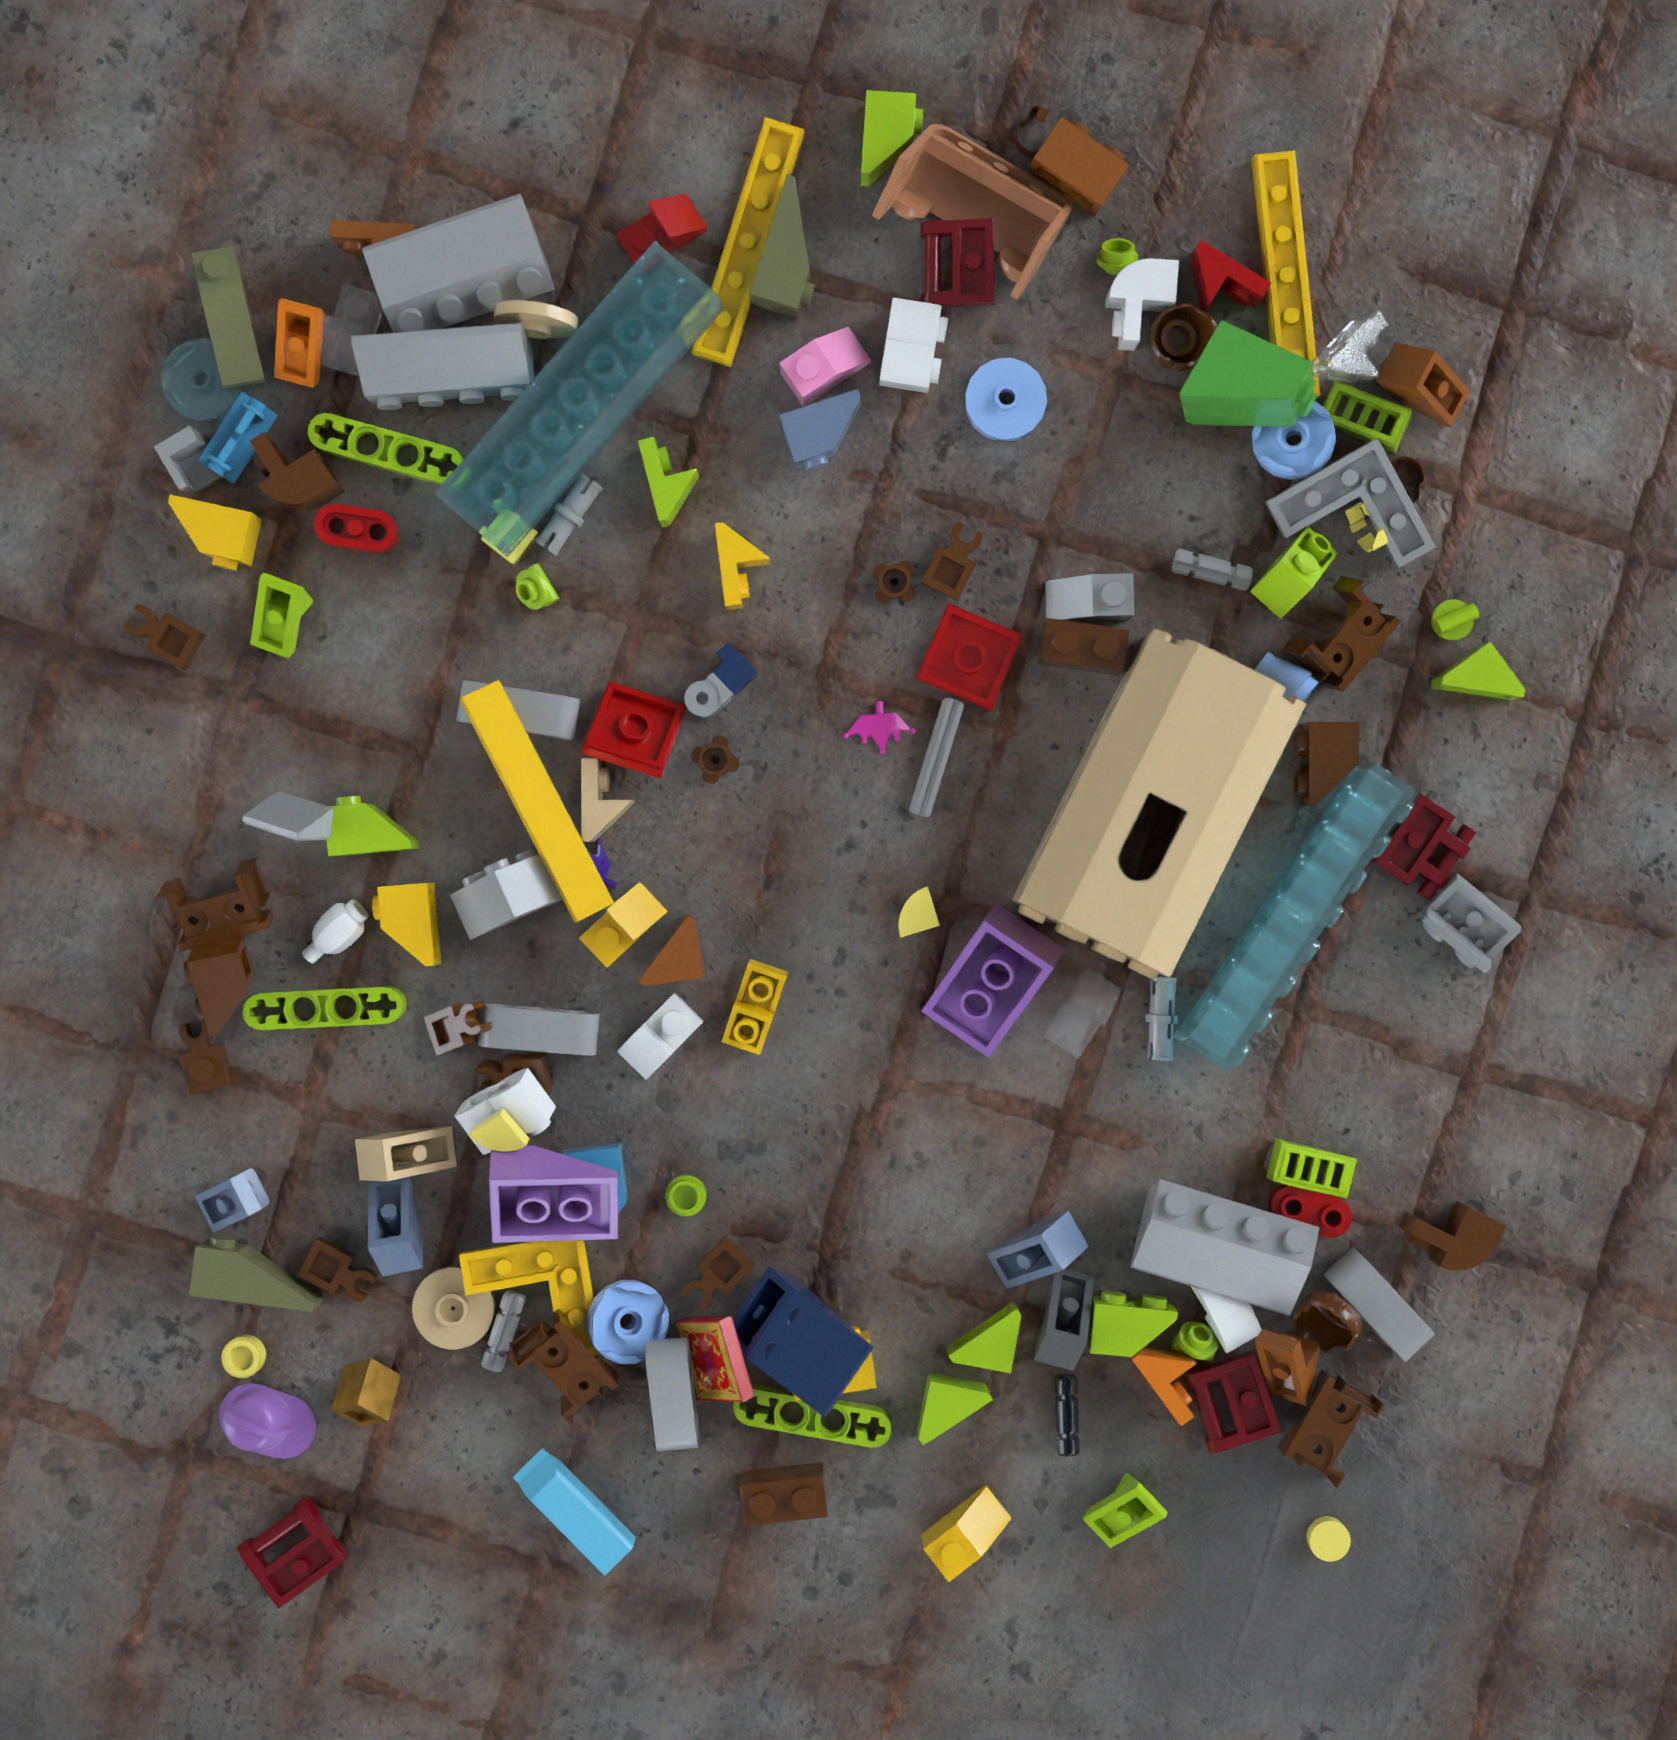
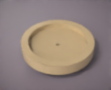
[494,300,578,339]
[412,1265,496,1350]

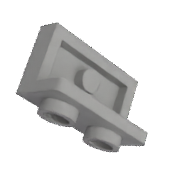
[1422,873,1521,973]

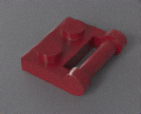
[920,218,995,309]
[1183,1351,1281,1453]
[237,1497,349,1609]

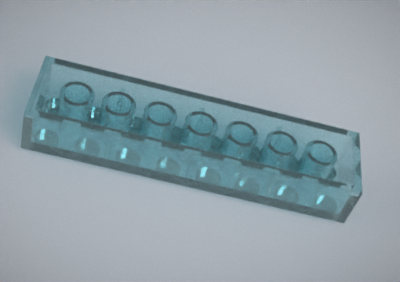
[434,241,724,558]
[1173,762,1417,1072]

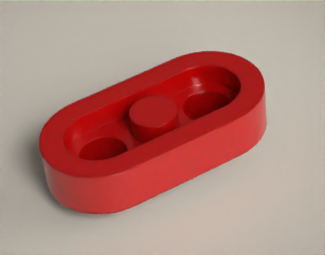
[314,503,399,554]
[1268,1184,1352,1238]

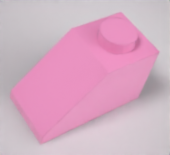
[780,326,871,407]

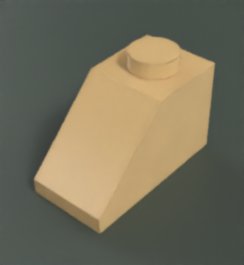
[355,1126,457,1181]

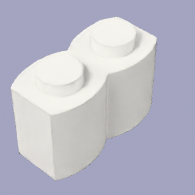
[879,297,948,393]
[455,1068,556,1154]

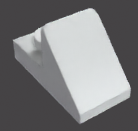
[617,993,704,1080]

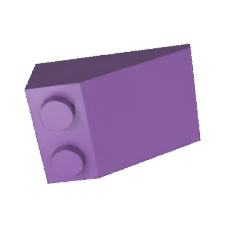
[921,903,1064,1058]
[489,1145,618,1243]

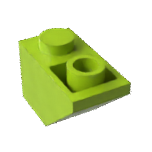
[1250,526,1338,619]
[1086,1291,1178,1357]

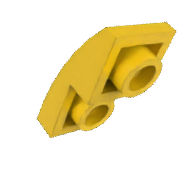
[721,959,788,1055]

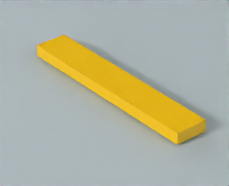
[691,117,804,367]
[1251,150,1320,399]
[460,680,614,923]

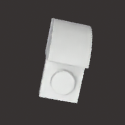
[1104,259,1179,351]

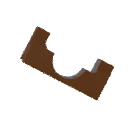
[1282,576,1401,692]
[157,858,274,952]
[509,1309,619,1426]
[1278,1369,1384,1489]

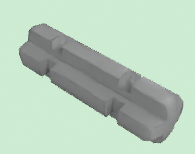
[1171,549,1253,591]
[481,1290,526,1372]

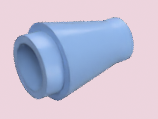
[1255,652,1318,702]

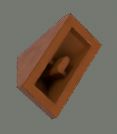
[638,914,705,987]

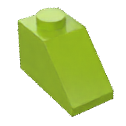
[861,90,923,187]
[327,796,419,857]

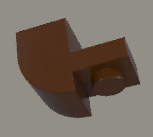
[250,432,345,511]
[1399,1201,1506,1271]

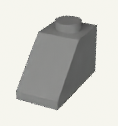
[1045,573,1134,622]

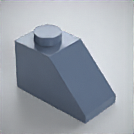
[779,389,861,472]
[368,1177,423,1277]
[986,1211,1089,1289]

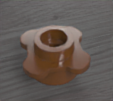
[873,561,916,604]
[691,736,740,784]

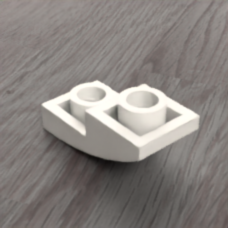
[1191,1286,1262,1354]

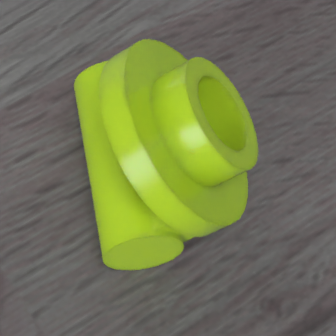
[516,563,560,610]
[1431,599,1479,641]
[1171,1321,1219,1362]

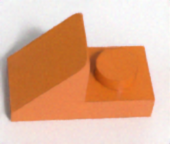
[274,298,332,388]
[1130,1347,1196,1426]

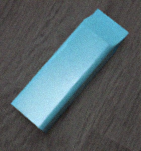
[513,1447,636,1576]

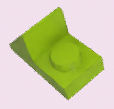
[638,437,699,528]
[250,572,313,659]
[1082,1472,1168,1548]

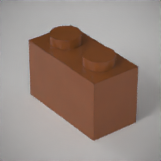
[1028,117,1129,217]

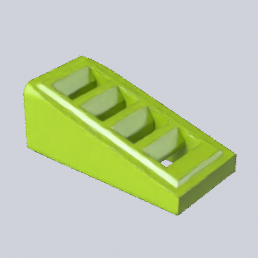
[1323,380,1412,454]
[1266,1138,1357,1199]

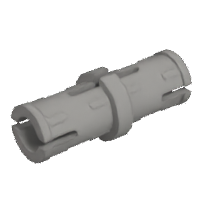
[535,473,603,556]
[1145,977,1179,1061]

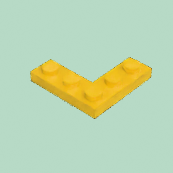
[459,1240,601,1356]

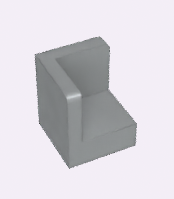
[154,425,224,497]

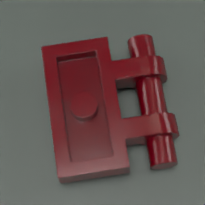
[1372,794,1476,901]

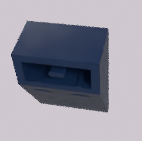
[732,1266,874,1417]

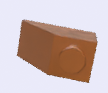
[1375,343,1470,428]

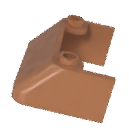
[872,124,1073,300]

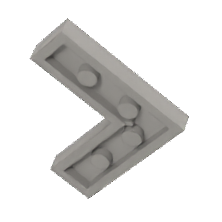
[1265,438,1436,568]

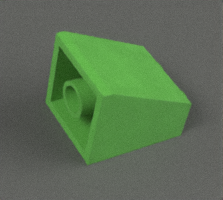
[1179,320,1317,427]

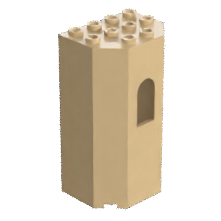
[1011,629,1306,980]

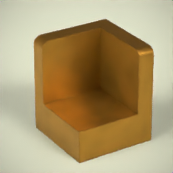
[331,1358,401,1427]

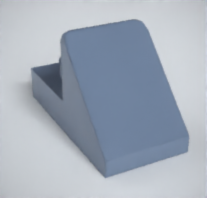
[195,1169,270,1233]

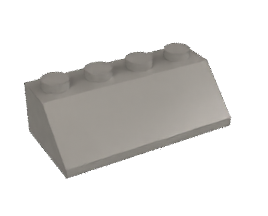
[362,193,555,333]
[351,323,536,410]
[1130,1179,1319,1315]

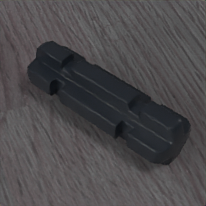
[1055,1373,1080,1457]

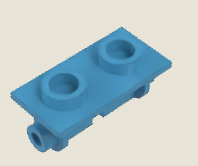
[198,392,278,484]

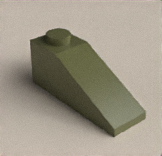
[750,175,815,319]
[191,246,265,389]
[189,1235,323,1313]

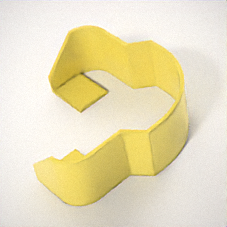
[1345,502,1388,553]

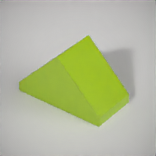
[1430,642,1525,700]
[946,1301,1022,1373]
[917,1372,992,1446]

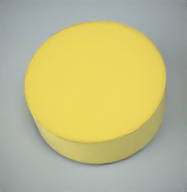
[221,1334,266,1378]
[1306,1516,1351,1562]

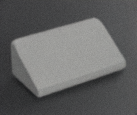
[242,792,333,841]

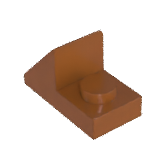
[330,220,417,256]
[1254,1329,1320,1406]

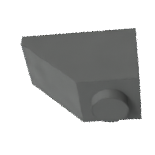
[1033,1268,1095,1371]

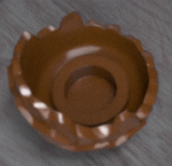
[1149,304,1217,371]
[1293,1291,1362,1353]

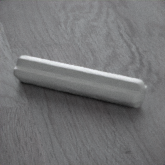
[909,698,964,817]

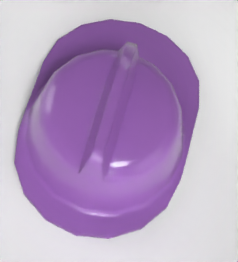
[219,1383,317,1459]

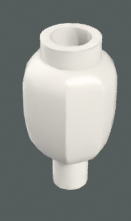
[302,899,369,964]

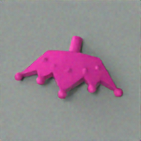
[843,701,916,755]

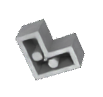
[450,847,563,940]

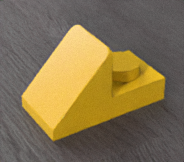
[715,522,771,611]
[579,882,668,968]

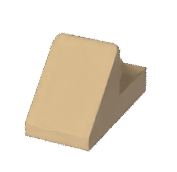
[581,758,635,842]

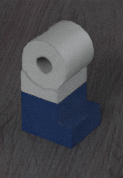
[684,642,759,718]

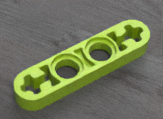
[308,413,467,487]
[242,986,407,1030]
[733,1384,891,1448]

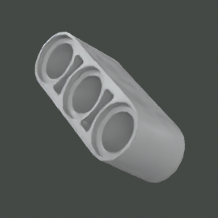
[456,680,580,740]
[477,1004,600,1055]
[1322,1247,1435,1362]
[645,1337,699,1451]

